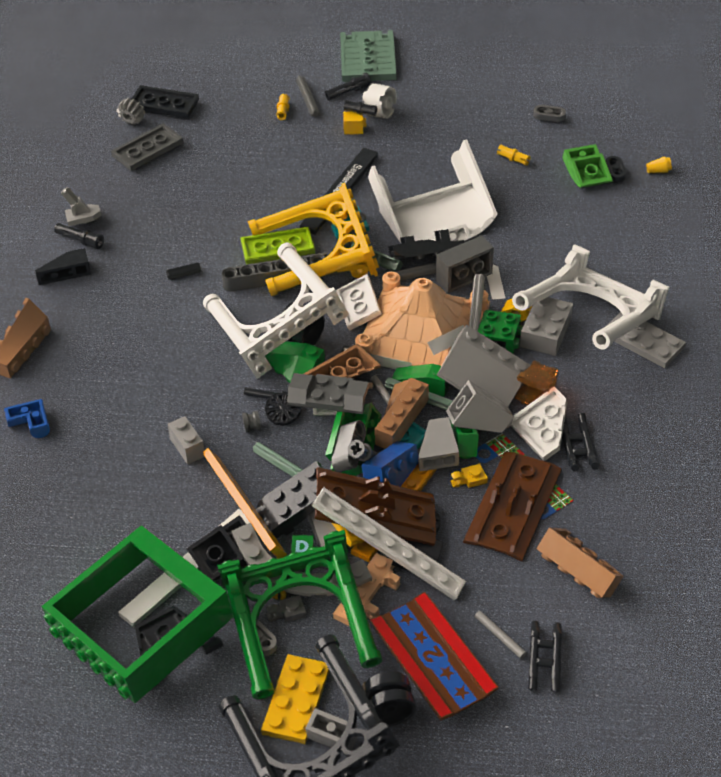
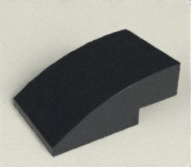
[186,515,247,581]

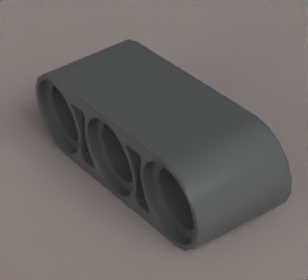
[331,420,366,472]

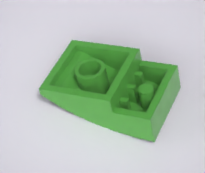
[562,144,613,188]

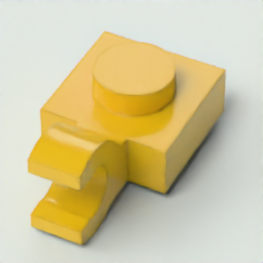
[450,464,488,488]

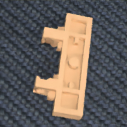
[333,553,400,626]

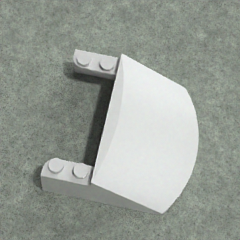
[368,139,497,243]

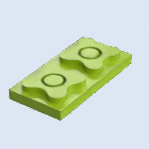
[240,227,315,265]

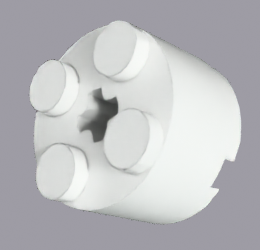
[362,83,397,118]

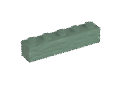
[350,242,403,272]

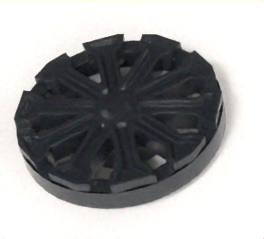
[265,391,301,426]

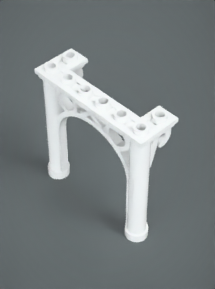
[203,243,349,379]
[512,245,669,349]

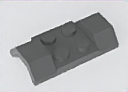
[287,373,373,414]

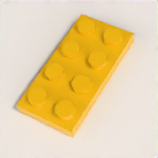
[261,654,330,744]

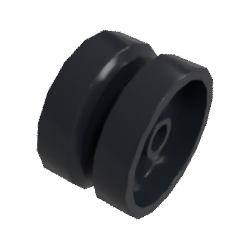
[362,671,416,727]

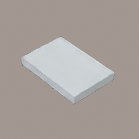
[336,274,382,330]

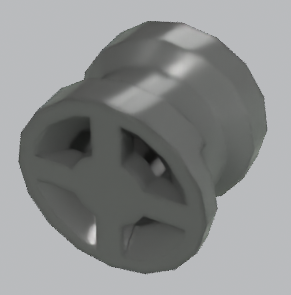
[242,410,261,432]

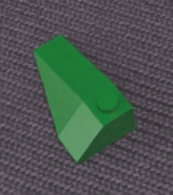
[265,341,325,383]

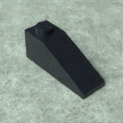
[35,248,91,285]

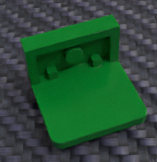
[477,310,523,354]

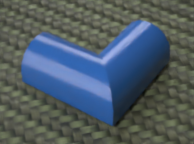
[4,399,50,438]

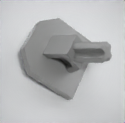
[61,187,101,226]

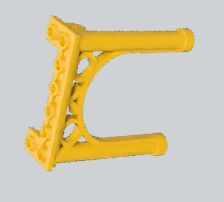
[248,183,379,297]

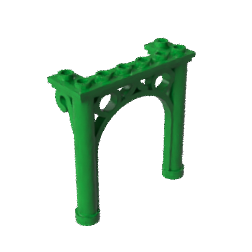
[218,530,383,699]

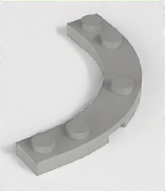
[231,523,372,597]

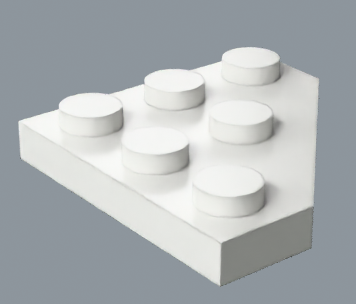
[510,387,567,461]

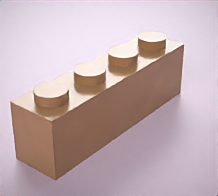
[0,298,51,378]
[304,344,381,378]
[375,378,429,449]
[536,528,624,598]

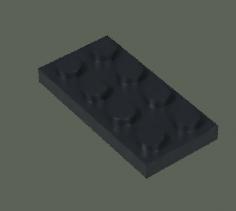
[131,85,199,118]

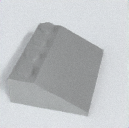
[437,325,531,407]

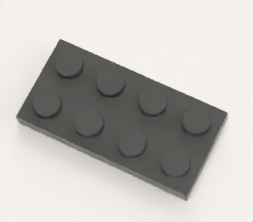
[111,123,184,171]

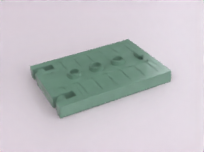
[340,30,396,82]

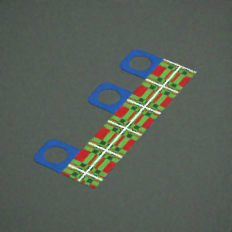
[476,433,574,519]

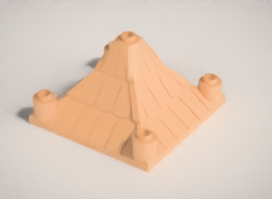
[355,271,490,366]

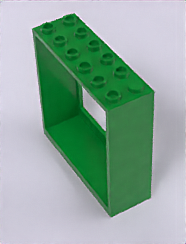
[42,525,234,703]

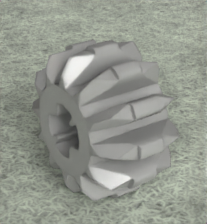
[117,97,145,125]

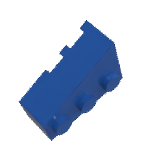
[362,441,419,487]

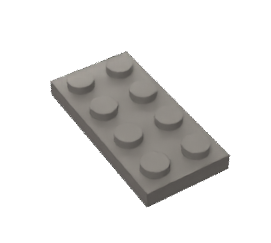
[608,312,686,368]

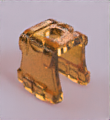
[515,360,559,406]

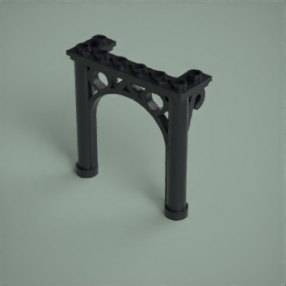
[218,634,400,777]

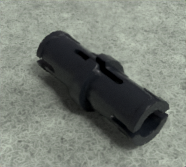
[343,100,377,116]

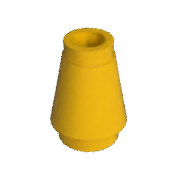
[646,156,672,173]

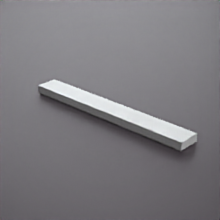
[312,487,466,600]
[119,509,250,628]

